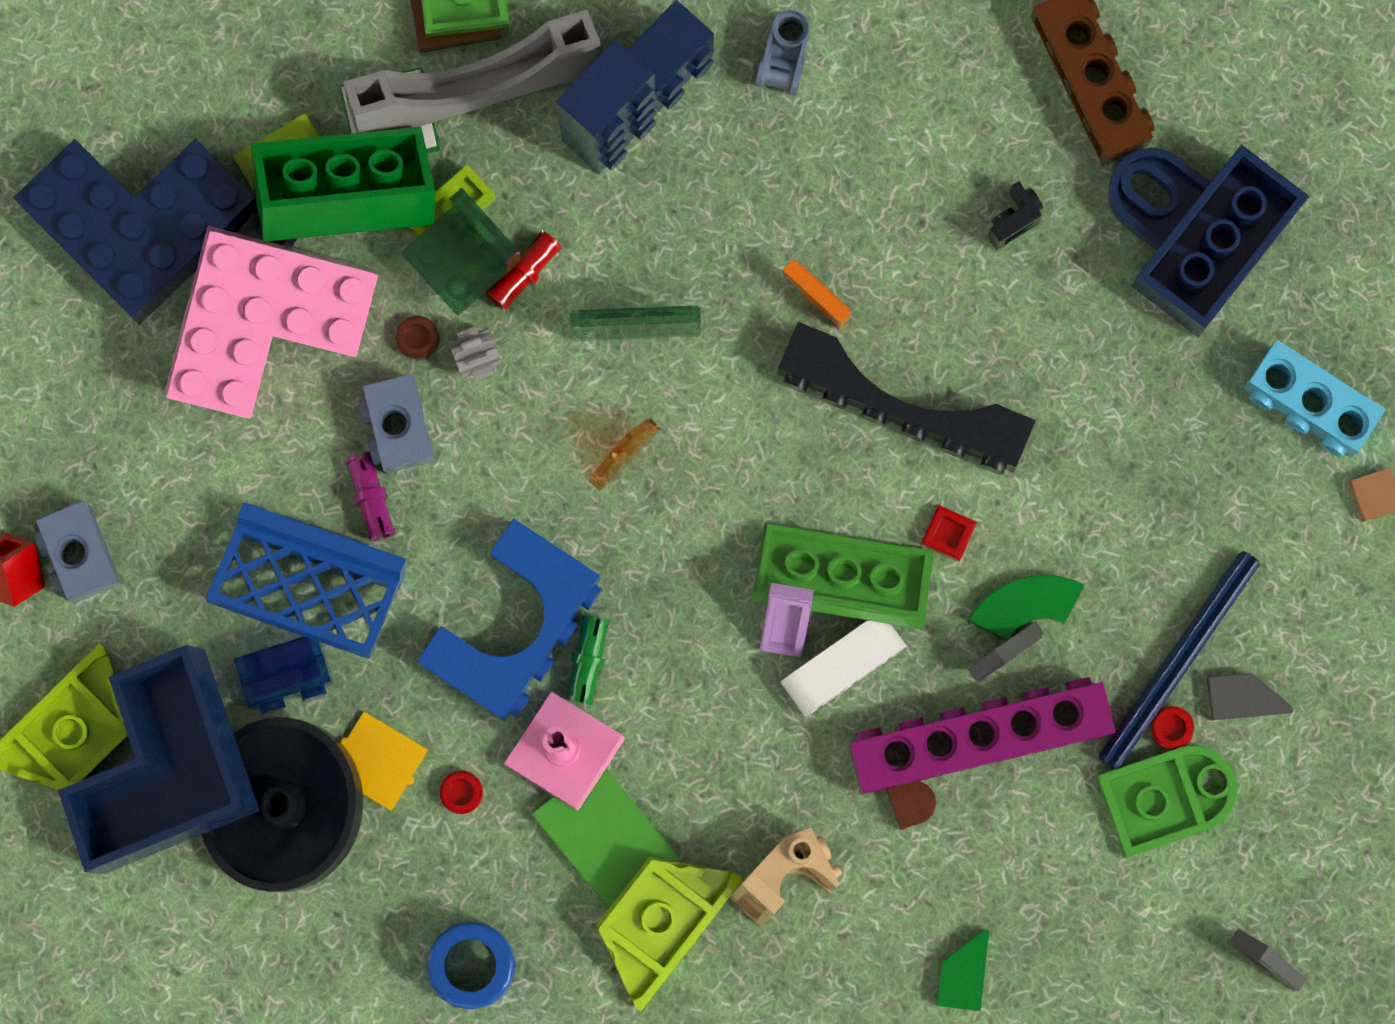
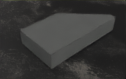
[968,622,1044,682]
[1207,673,1293,721]
[1230,929,1306,991]

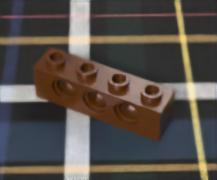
[1030,0,1155,166]

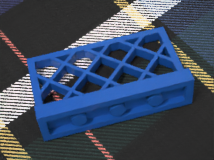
[206,502,406,659]

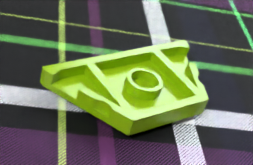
[0,643,129,790]
[596,856,744,1012]

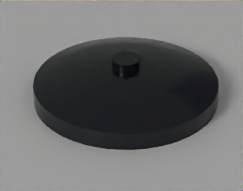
[202,717,363,892]

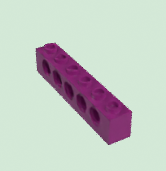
[849,677,1116,795]

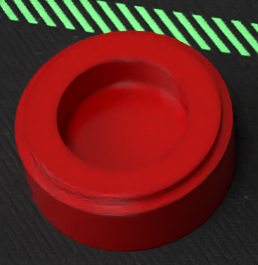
[1150,706,1194,750]
[440,771,483,815]

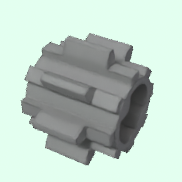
[449,326,502,381]

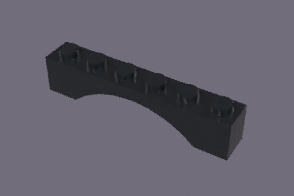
[777,322,1036,475]

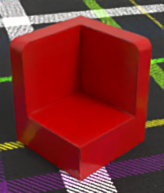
[0,533,45,607]

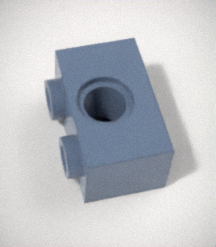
[358,374,436,474]
[34,501,122,603]

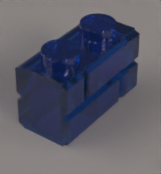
[233,636,335,715]

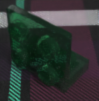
[402,188,521,315]

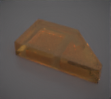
[589,418,661,492]

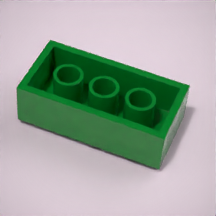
[251,127,435,242]

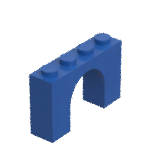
[417,518,603,721]

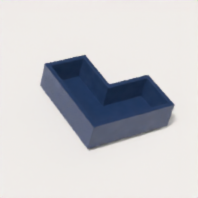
[556,0,714,174]
[13,138,258,325]
[58,645,260,874]

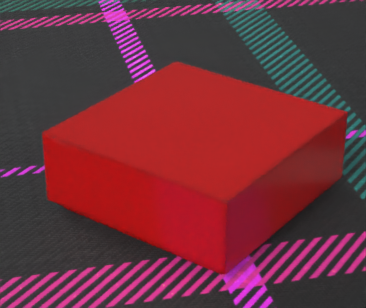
[920,505,977,562]

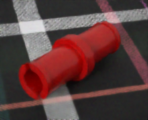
[486,231,562,311]

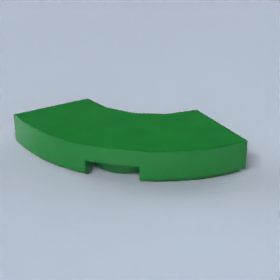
[968,575,1085,641]

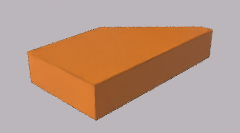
[782,259,851,330]

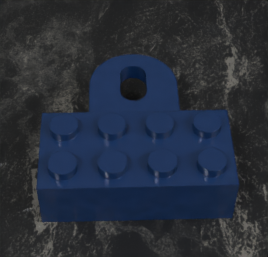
[1108,144,1309,338]

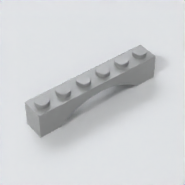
[343,9,602,133]

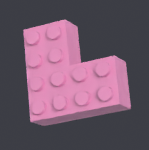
[165,226,378,419]

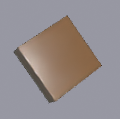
[1348,467,1395,522]

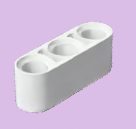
[780,621,907,717]

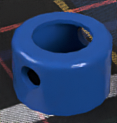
[427,922,516,1010]

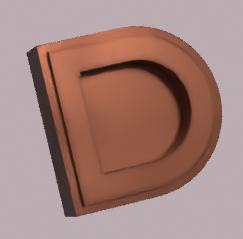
[886,781,936,830]

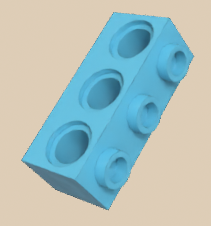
[1244,340,1386,458]

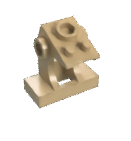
[729,827,842,928]

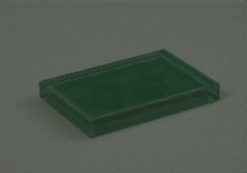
[570,305,701,342]

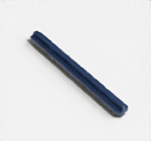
[1099,551,1260,769]

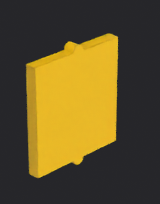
[341,712,428,811]

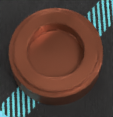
[396,316,439,360]

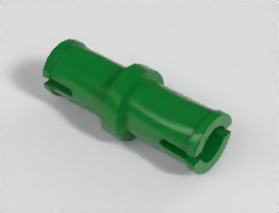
[566,615,610,705]

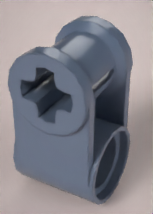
[755,9,810,96]

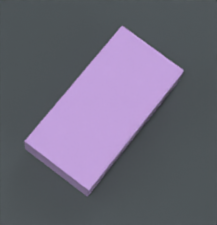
[759,583,814,658]

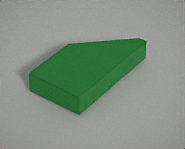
[936,930,990,1011]

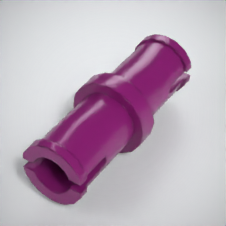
[345,452,396,542]

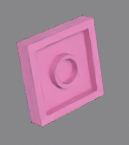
[504,692,625,811]

